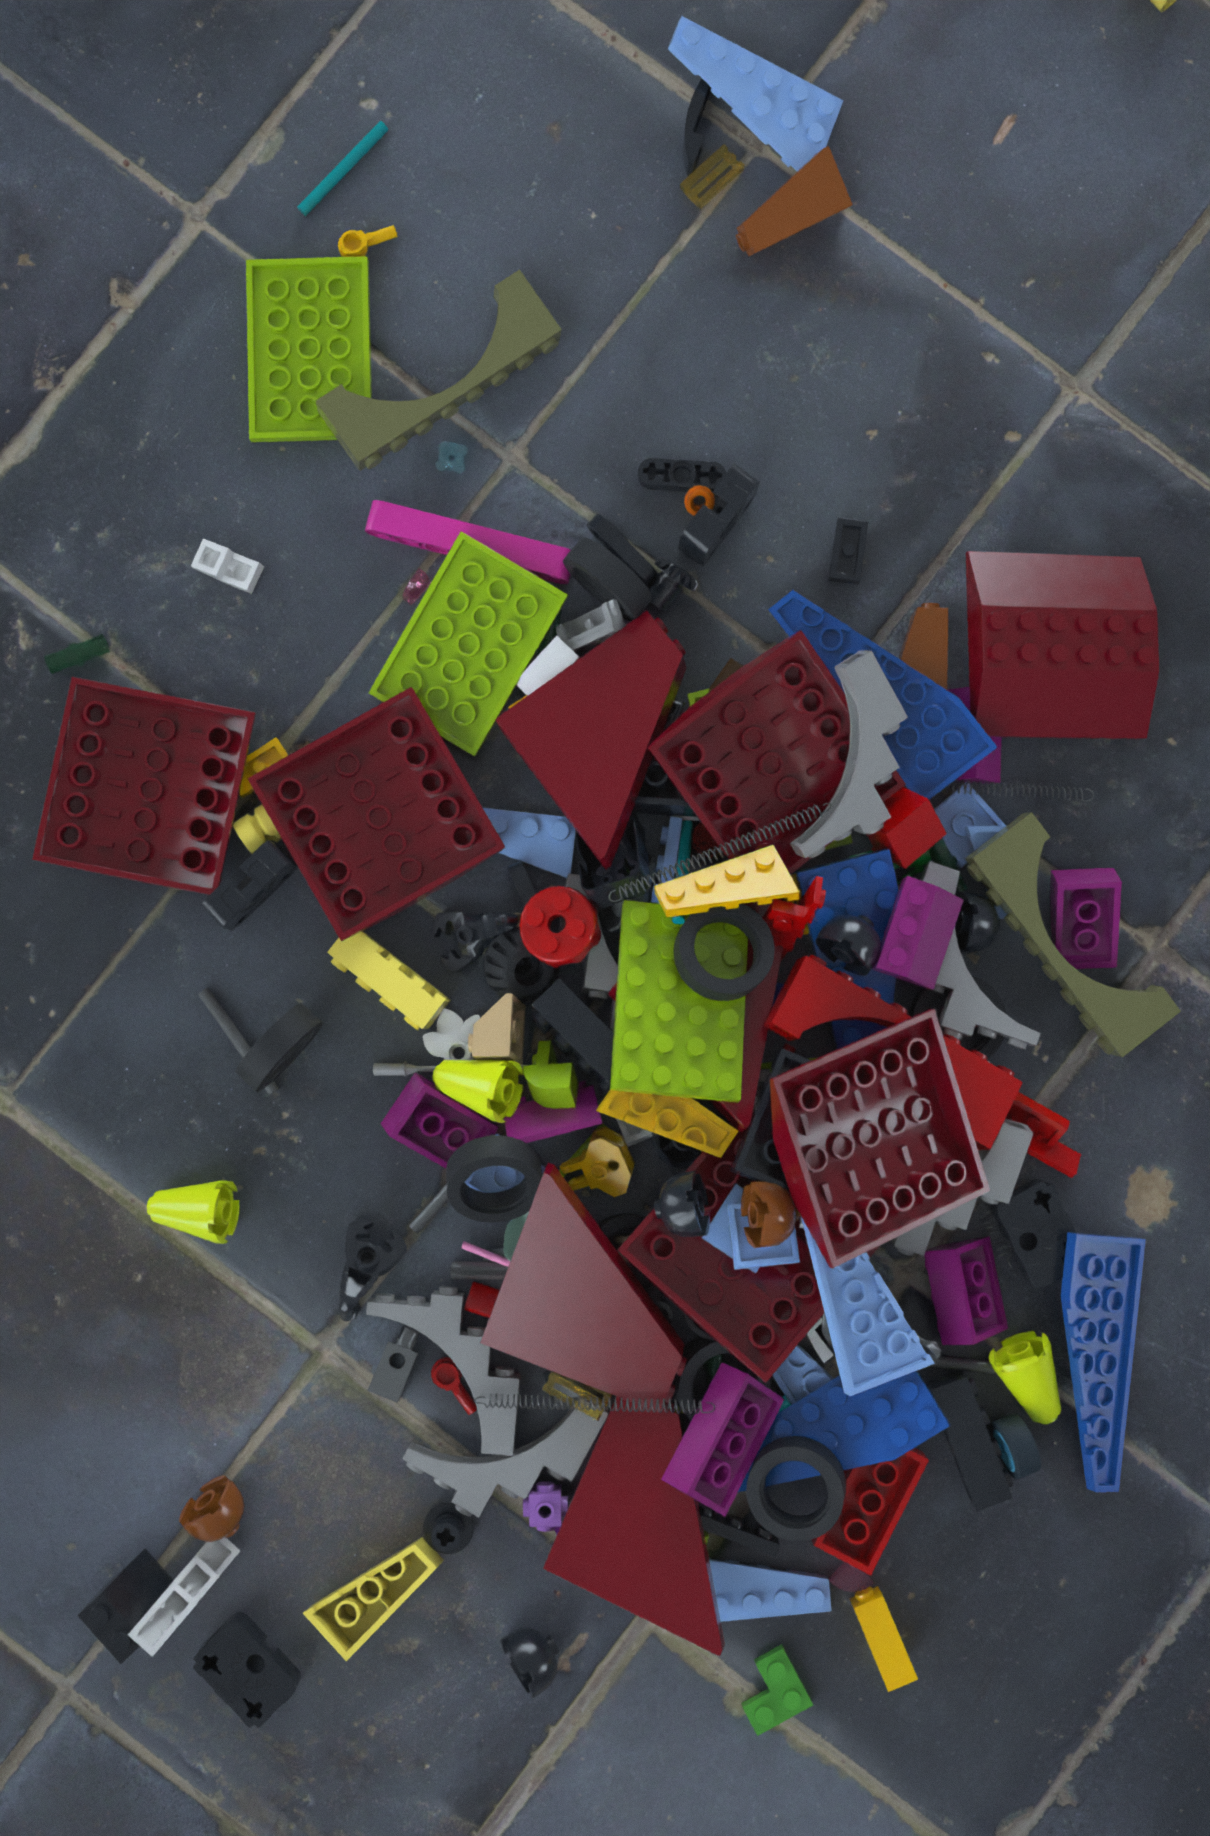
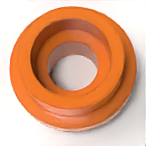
[684,485,715,516]

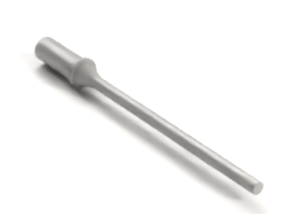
[373,1061,528,1077]

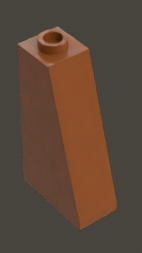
[736,146,853,257]
[899,603,948,690]

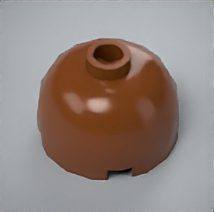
[741,1181,800,1248]
[179,1475,245,1542]

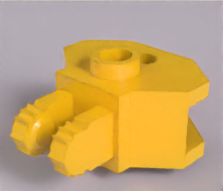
[559,1126,635,1197]

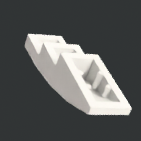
[128,1537,240,1657]

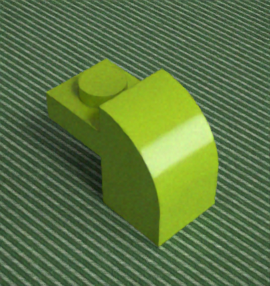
[523,1040,579,1109]

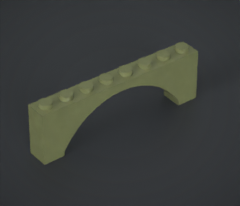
[316,269,562,471]
[965,812,1181,1057]

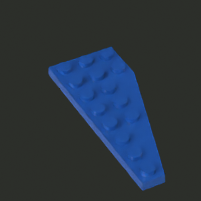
[768,590,997,799]
[795,848,899,1050]
[1061,1232,1146,1492]
[738,1371,951,1492]

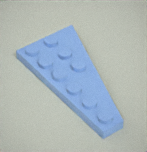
[668,16,843,171]
[801,1217,935,1396]

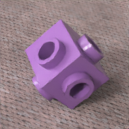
[523,1481,568,1532]

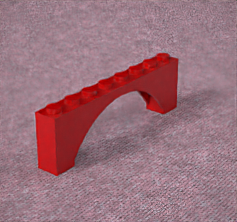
[763,955,1023,1150]

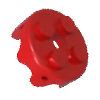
[519,886,601,968]

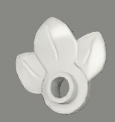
[423,1009,480,1060]

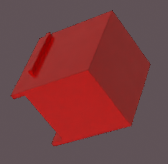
[866,787,947,869]

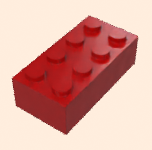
[811,1448,929,1576]

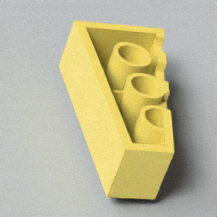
[327,931,451,1030]
[303,1537,444,1661]

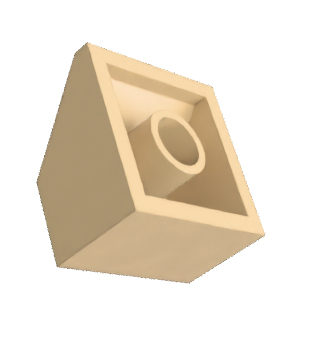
[468,993,526,1065]

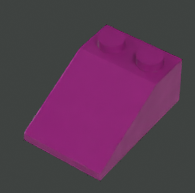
[1050,868,1122,969]
[381,1072,499,1168]

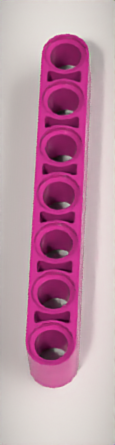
[365,500,571,584]

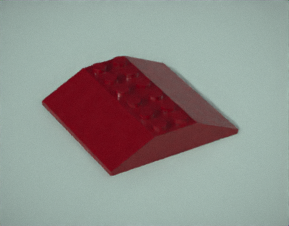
[966,551,1159,739]
[647,630,906,875]
[32,677,256,895]
[247,687,506,942]
[770,1009,990,1268]
[617,1123,880,1383]

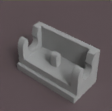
[556,599,626,655]

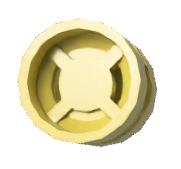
[233,804,282,854]

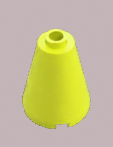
[432,1060,523,1123]
[147,1180,240,1244]
[988,1331,1061,1425]

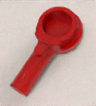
[431,1357,477,1415]

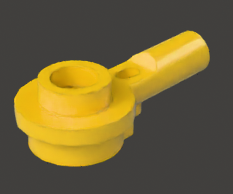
[338,225,398,257]

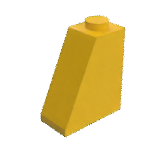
[849,1587,918,1692]

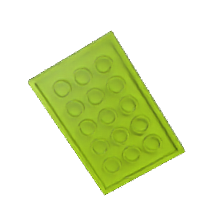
[246,256,372,442]
[369,531,569,756]
[610,900,748,1103]

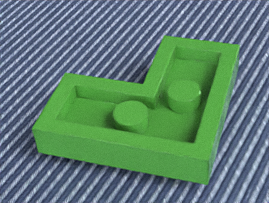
[742,1644,813,1736]

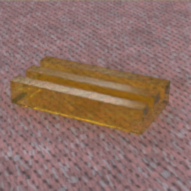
[680,144,745,210]
[542,1372,612,1421]

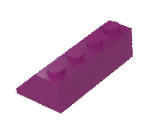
[661,1363,784,1516]

